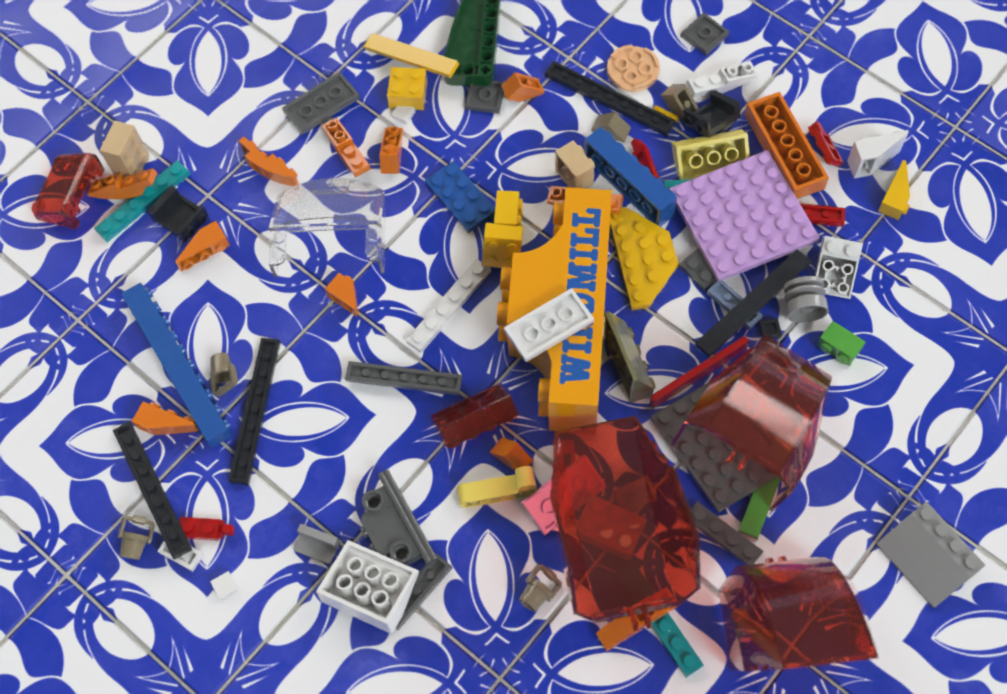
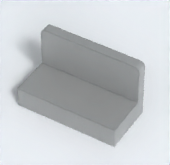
[294,523,340,565]

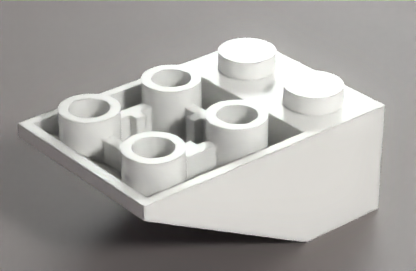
[847,130,909,179]
[815,236,863,299]

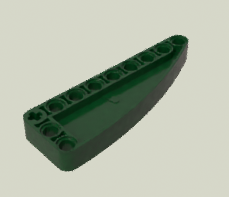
[444,0,502,86]

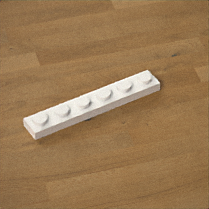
[406,259,491,353]

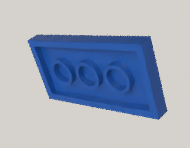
[425,161,495,233]

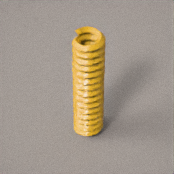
[653,105,679,122]

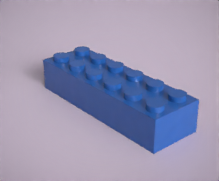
[584,127,677,227]

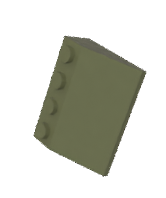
[603,311,655,403]

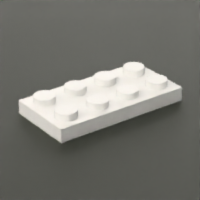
[504,288,594,362]

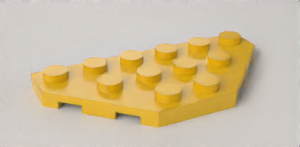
[610,207,678,311]

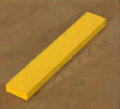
[364,33,459,78]

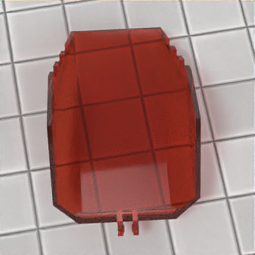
[670,334,832,512]
[550,416,701,631]
[718,556,879,671]

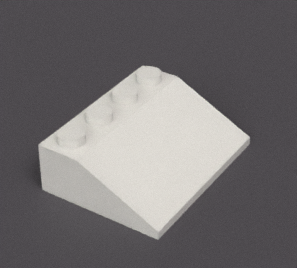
[316,540,419,634]

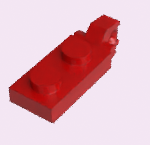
[808,121,843,167]
[630,138,659,178]
[180,517,235,541]

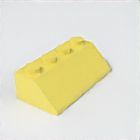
[671,129,750,180]

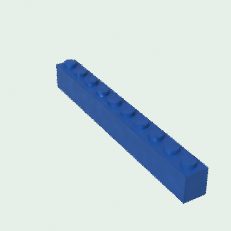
[121,282,232,448]

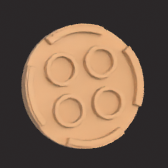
[607,45,660,92]

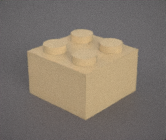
[555,140,595,189]

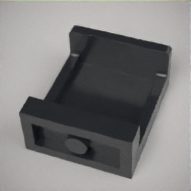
[683,90,741,137]
[148,185,208,242]

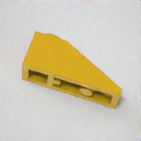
[878,160,910,220]

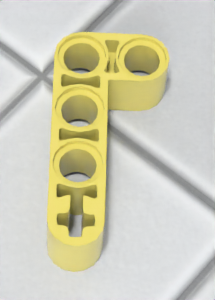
[456,466,537,508]

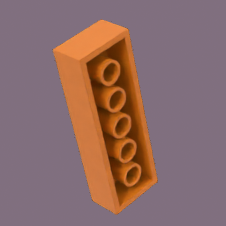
[745,92,829,199]

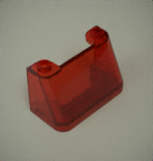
[32,153,105,230]

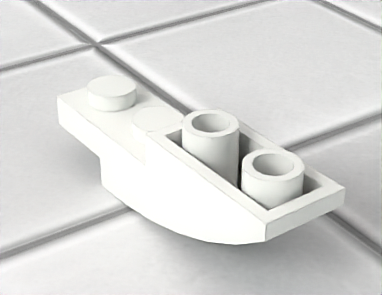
[686,61,758,98]

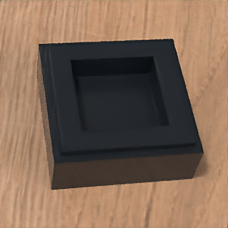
[758,318,782,341]

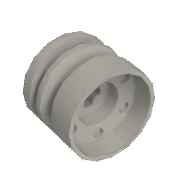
[783,276,829,323]

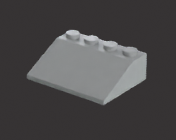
[876,501,985,609]

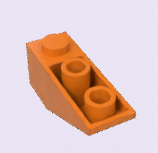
[379,126,403,174]
[175,221,230,272]
[131,402,199,435]

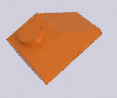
[501,72,544,102]
[325,273,359,317]

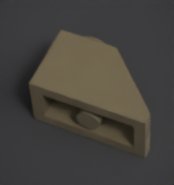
[661,84,699,120]

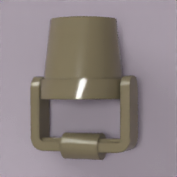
[210,353,238,397]
[118,515,155,560]
[519,564,562,612]

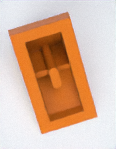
[490,438,533,471]

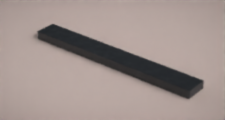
[545,61,676,137]
[695,249,812,358]
[229,338,281,486]
[113,421,193,560]

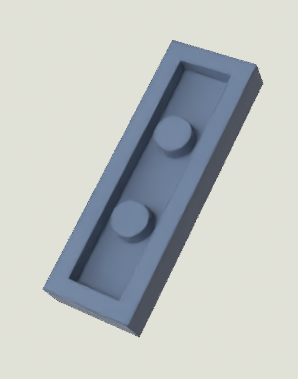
[707,281,763,330]

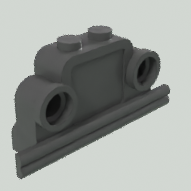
[360,469,437,566]

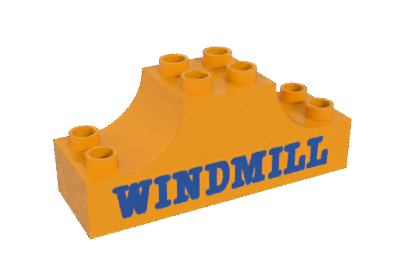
[497,188,612,434]

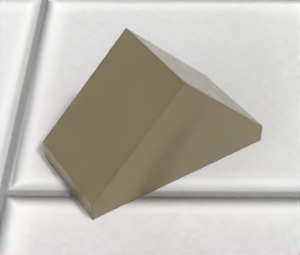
[591,112,631,143]

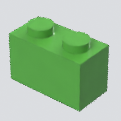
[817,321,866,367]

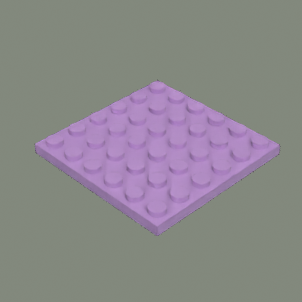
[669,150,820,282]

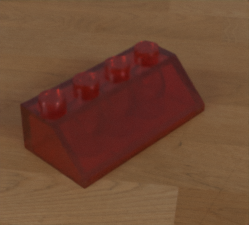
[430,383,519,449]

